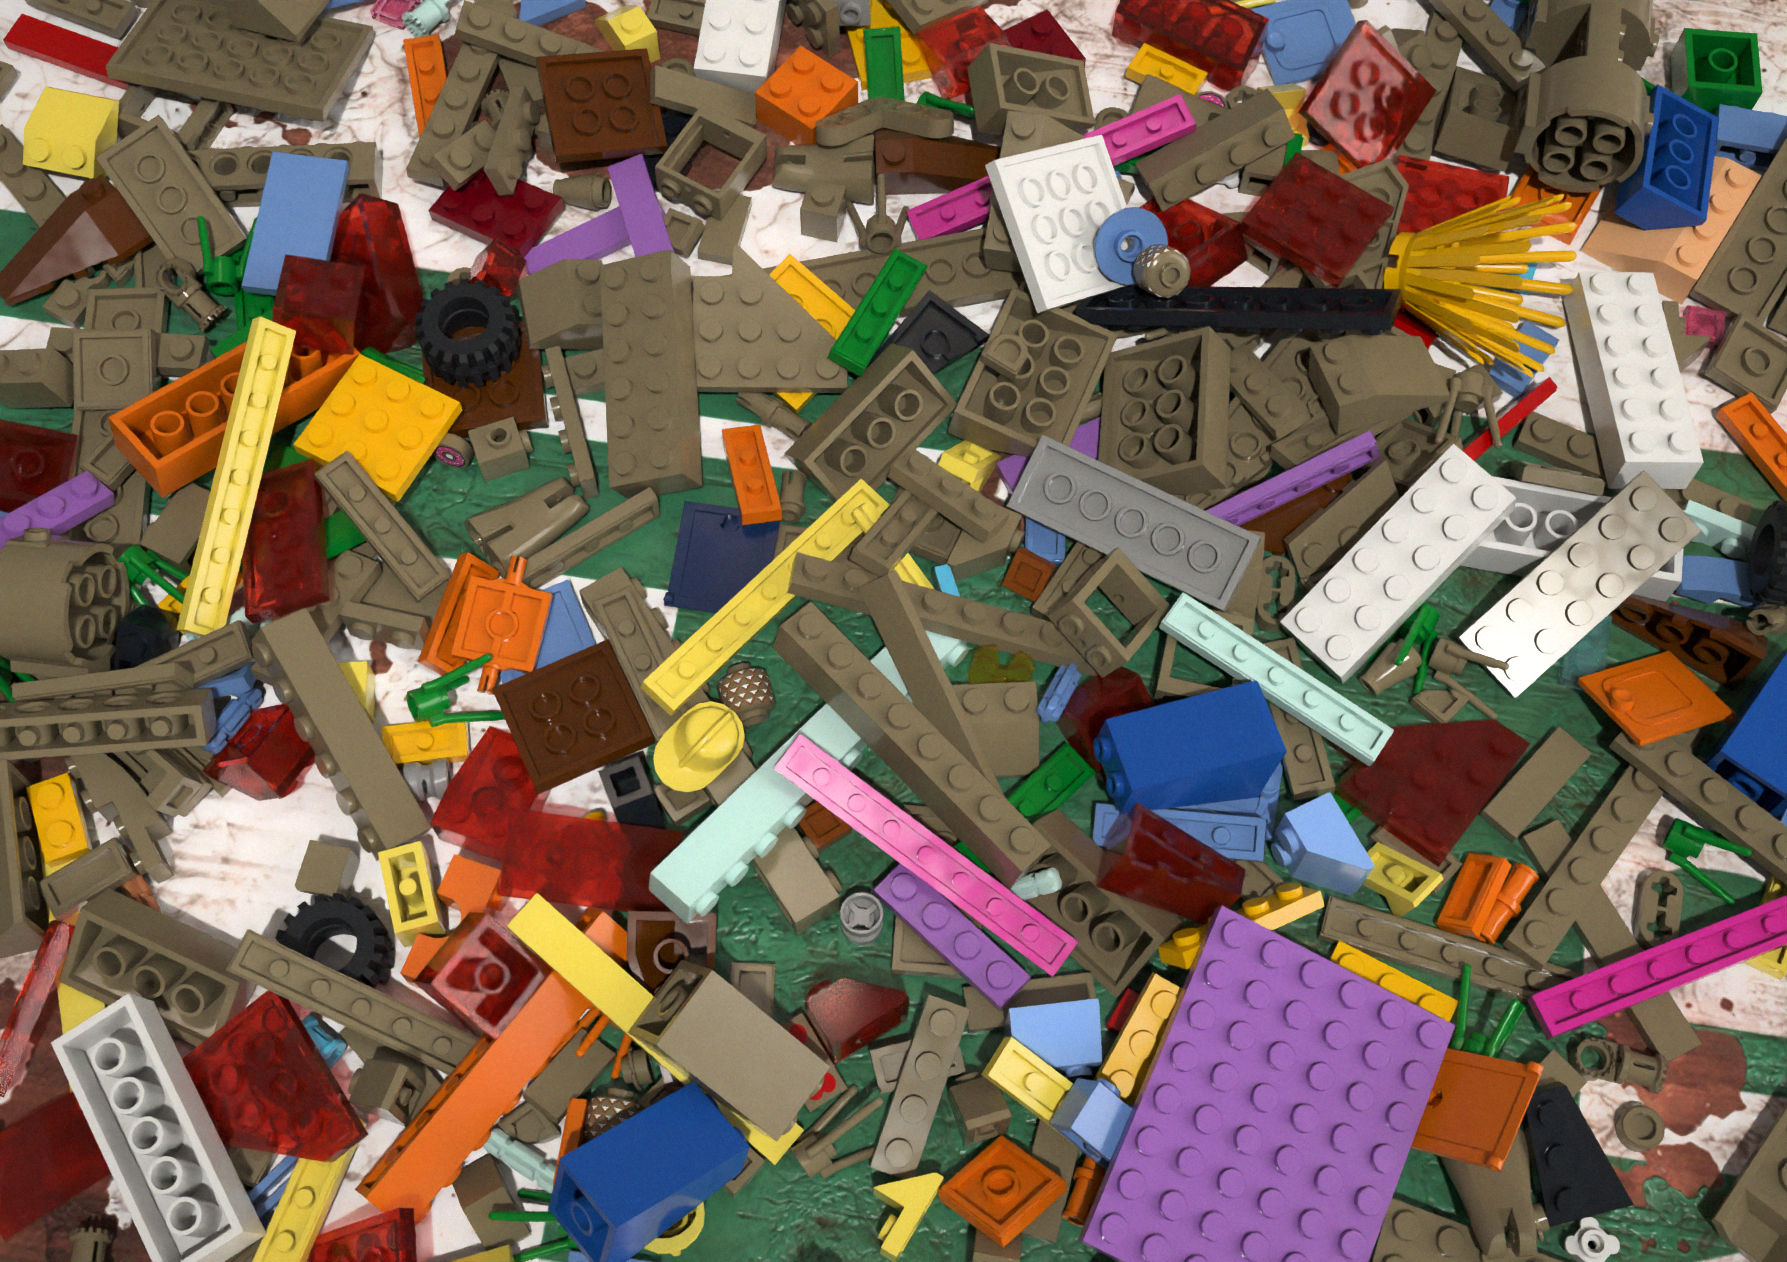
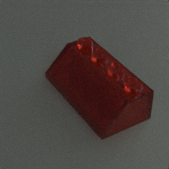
[1112,0,1269,92]
[328,193,424,354]

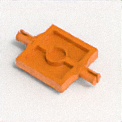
[451,556,553,695]

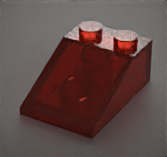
[1139,198,1248,286]
[430,726,552,867]
[0,1092,112,1244]

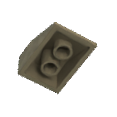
[967,43,1095,136]
[1434,66,1524,172]
[1309,335,1451,435]

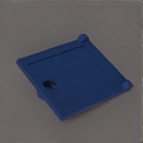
[663,501,780,613]

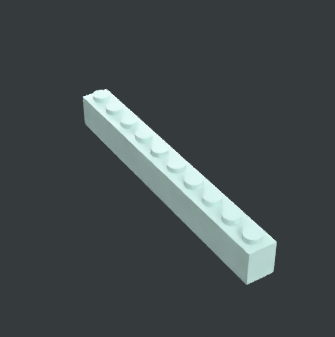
[649,630,969,924]

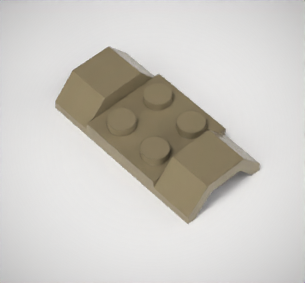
[1711,1105,1787,1262]

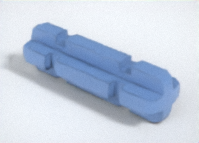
[1036,663,1082,724]
[201,686,263,754]

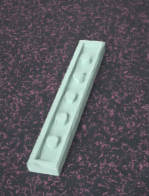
[1159,592,1394,767]

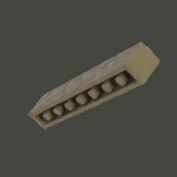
[773,601,1051,890]

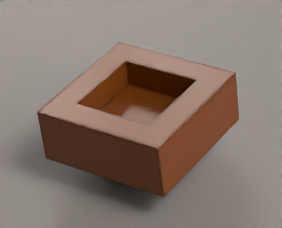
[1002,547,1057,602]
[797,801,852,853]

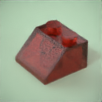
[915,5,1011,100]
[0,419,78,513]
[1057,666,1155,786]
[202,704,316,801]
[804,977,909,1066]

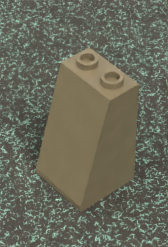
[628,960,830,1141]

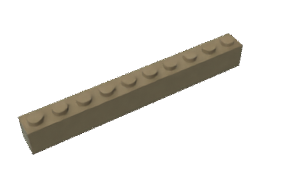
[579,567,842,935]

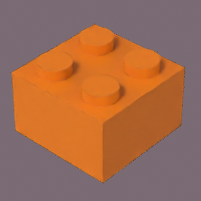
[755,45,858,145]

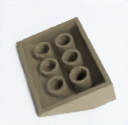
[947,287,1119,458]
[1098,326,1231,495]

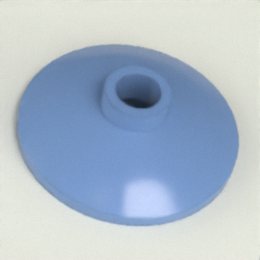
[1094,207,1168,285]

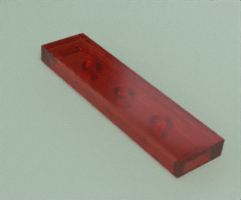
[0,920,75,1098]

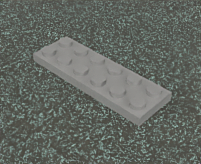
[1007,434,1262,612]

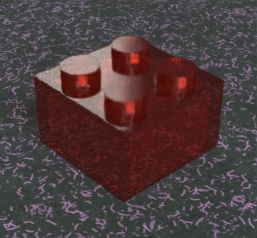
[273,254,365,355]
[413,912,552,1041]

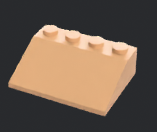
[1581,156,1762,305]

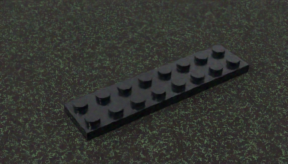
[1076,285,1401,335]

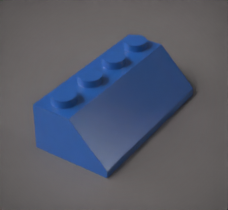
[1614,84,1719,230]

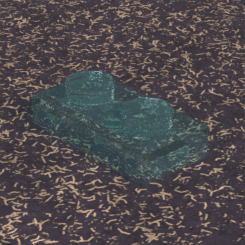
[1557,615,1613,691]

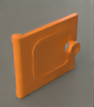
[1577,650,1737,746]
[1411,1048,1544,1172]

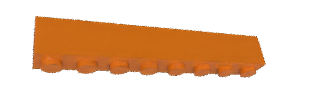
[355,907,629,1232]

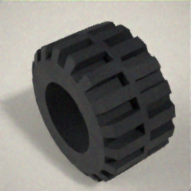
[415,279,520,387]
[1747,500,1787,606]
[275,893,395,990]

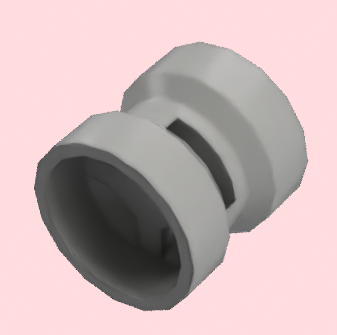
[403,758,453,803]
[840,892,883,946]

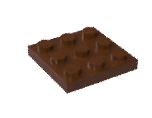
[536,48,668,163]
[422,321,548,438]
[492,640,655,794]

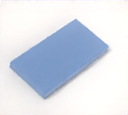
[241,152,350,301]

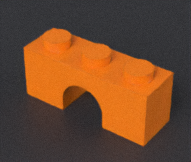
[400,854,510,1001]

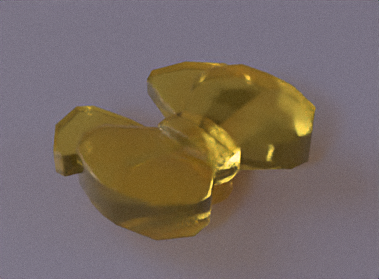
[968,644,1036,684]

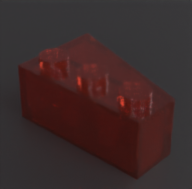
[1096,802,1246,925]

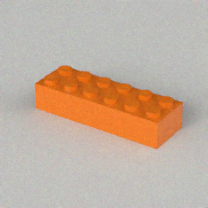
[108,305,360,498]

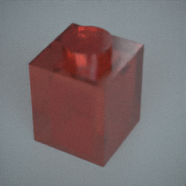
[466,238,527,297]

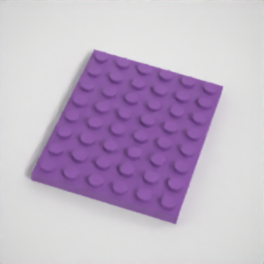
[1078,905,1455,1262]

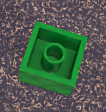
[1670,28,1763,115]

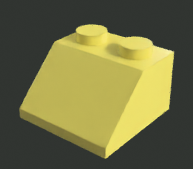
[23,87,119,179]

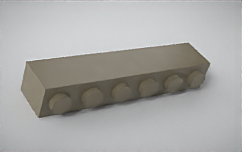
[251,608,432,861]

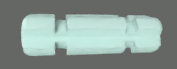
[999,867,1062,900]
[483,1128,556,1194]

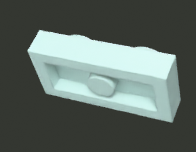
[1682,500,1756,561]

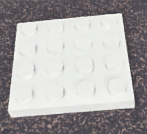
[985,135,1138,314]

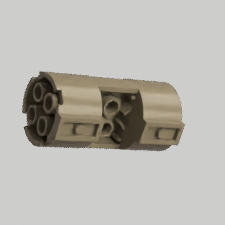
[1514,0,1659,193]
[0,528,130,677]

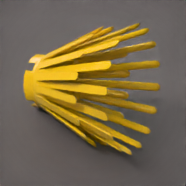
[1384,194,1577,378]

